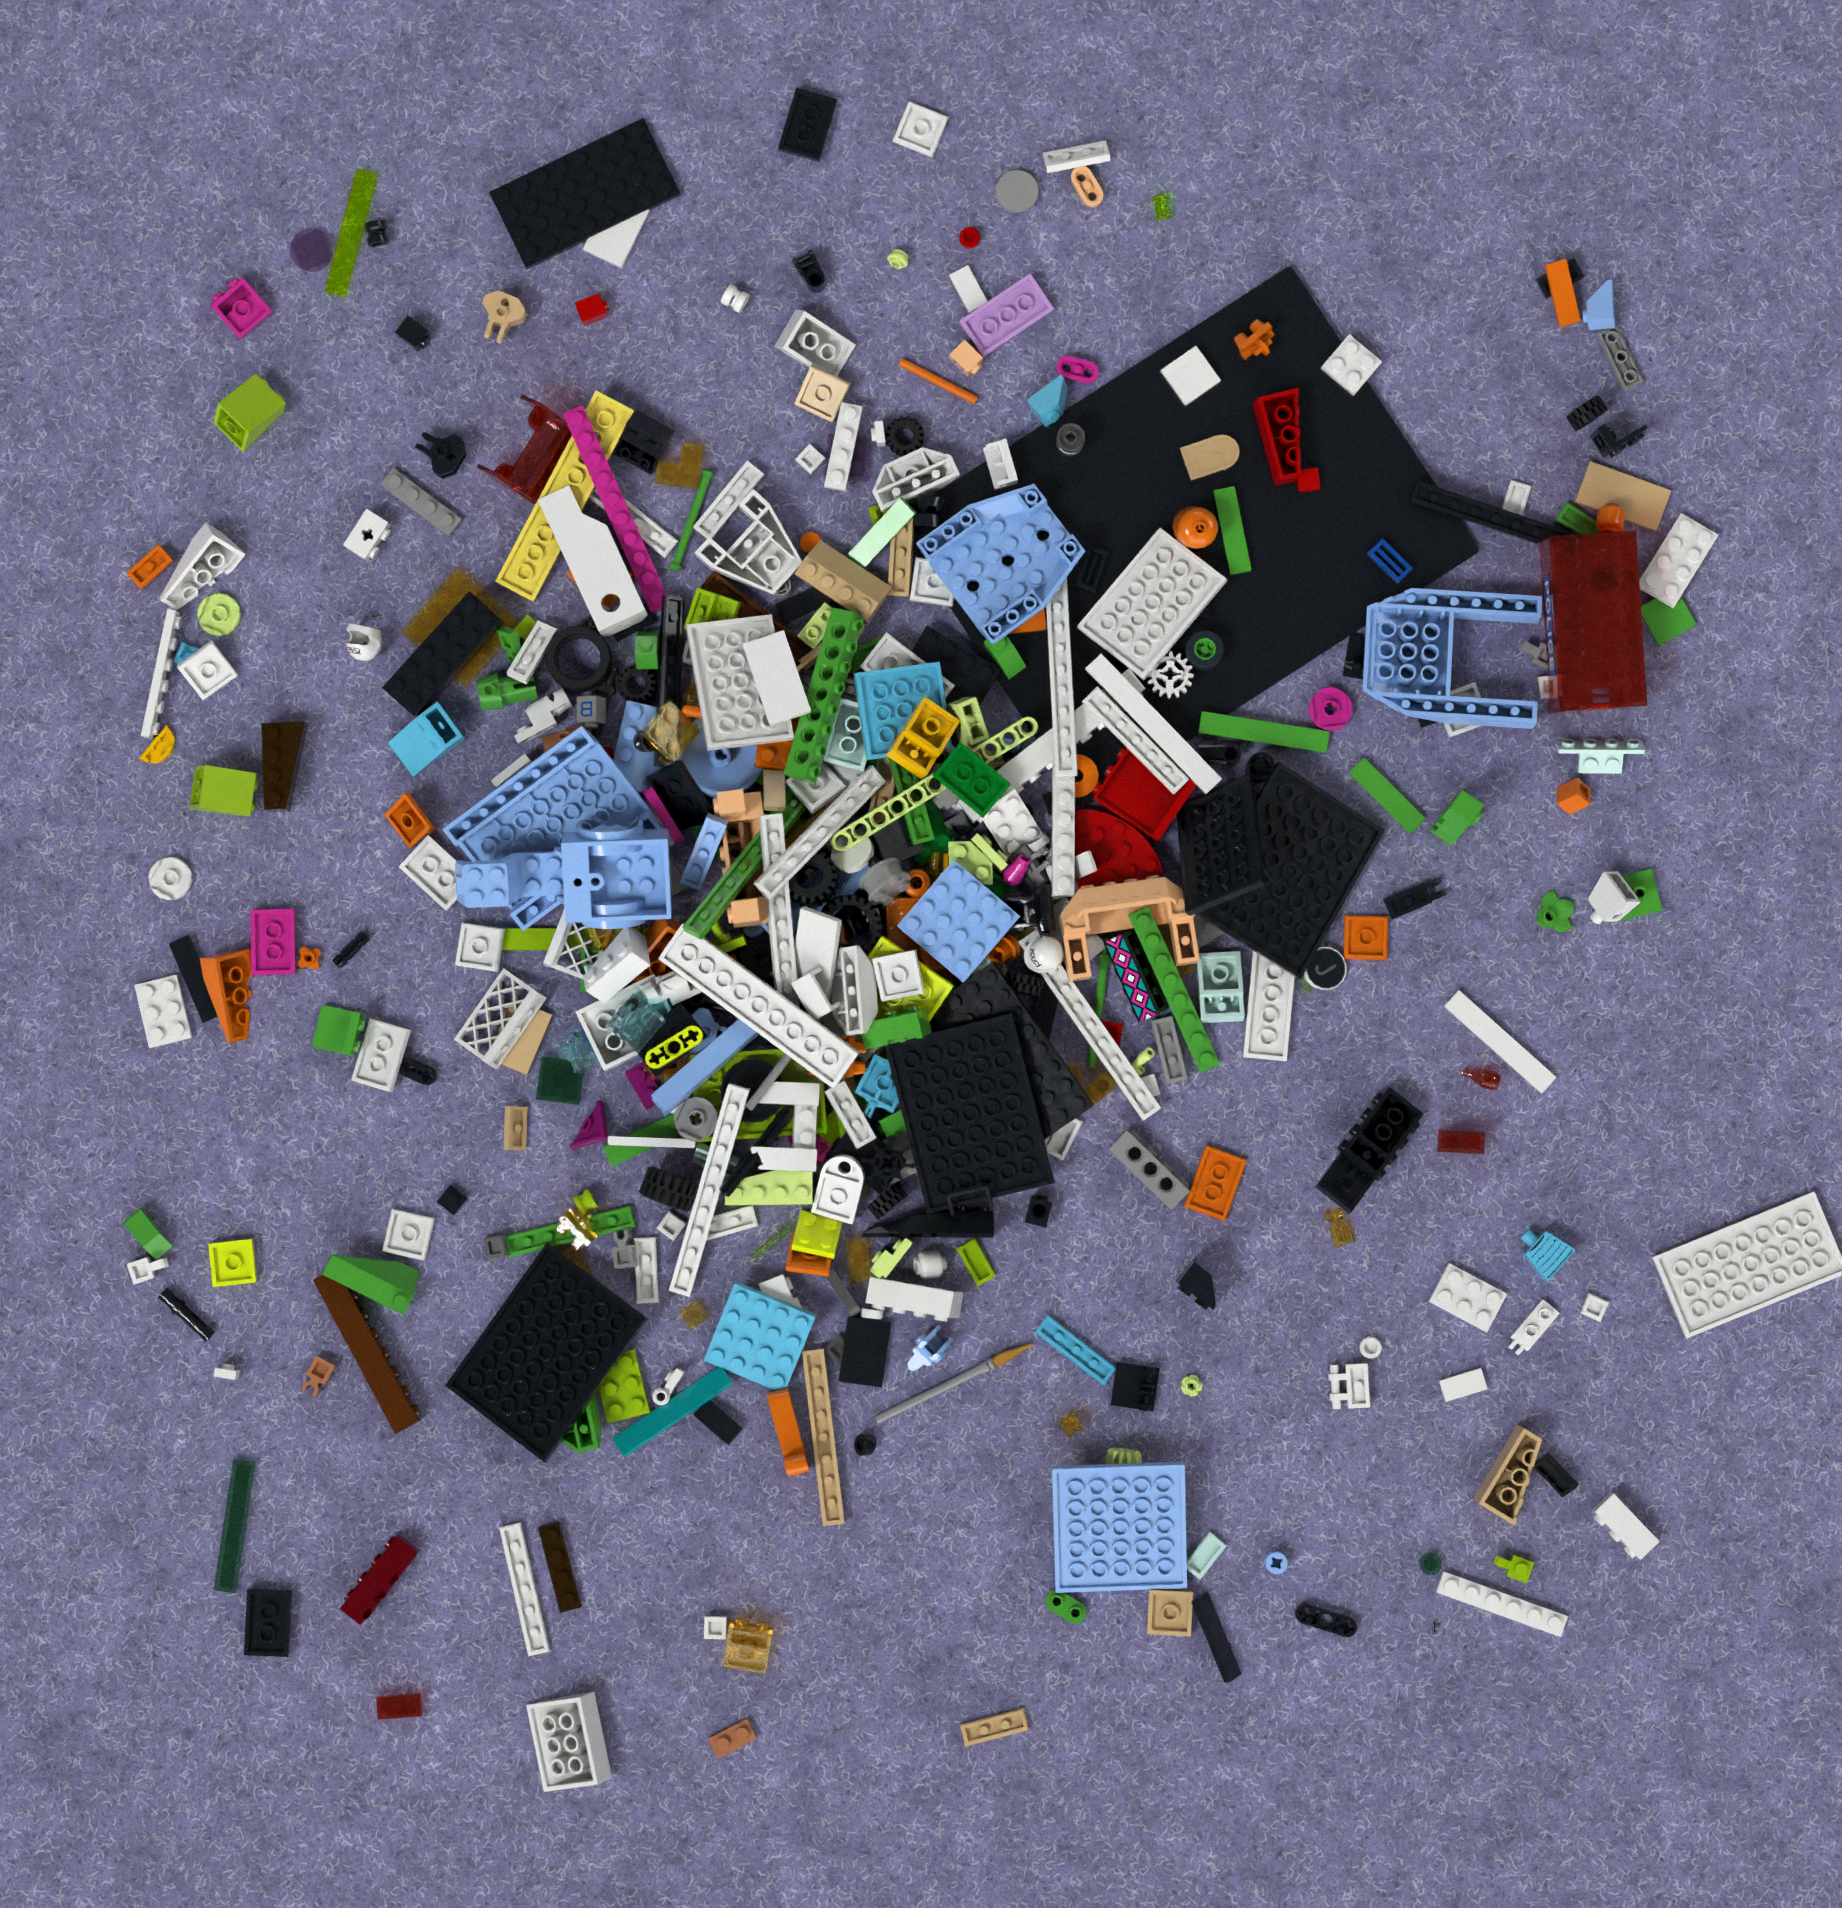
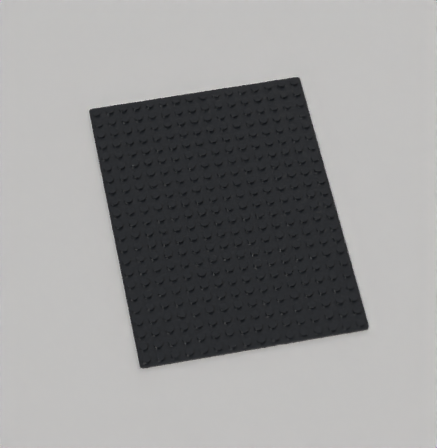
[913,267,1478,808]

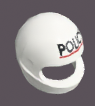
[346,624,382,661]
[1024,936,1064,973]

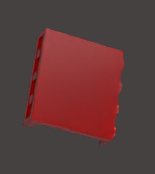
[1092,728,1196,843]

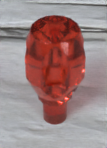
[1462,1067,1502,1090]

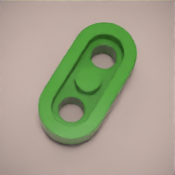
[1045,1590,1086,1624]

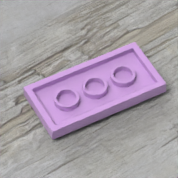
[959,273,1054,357]

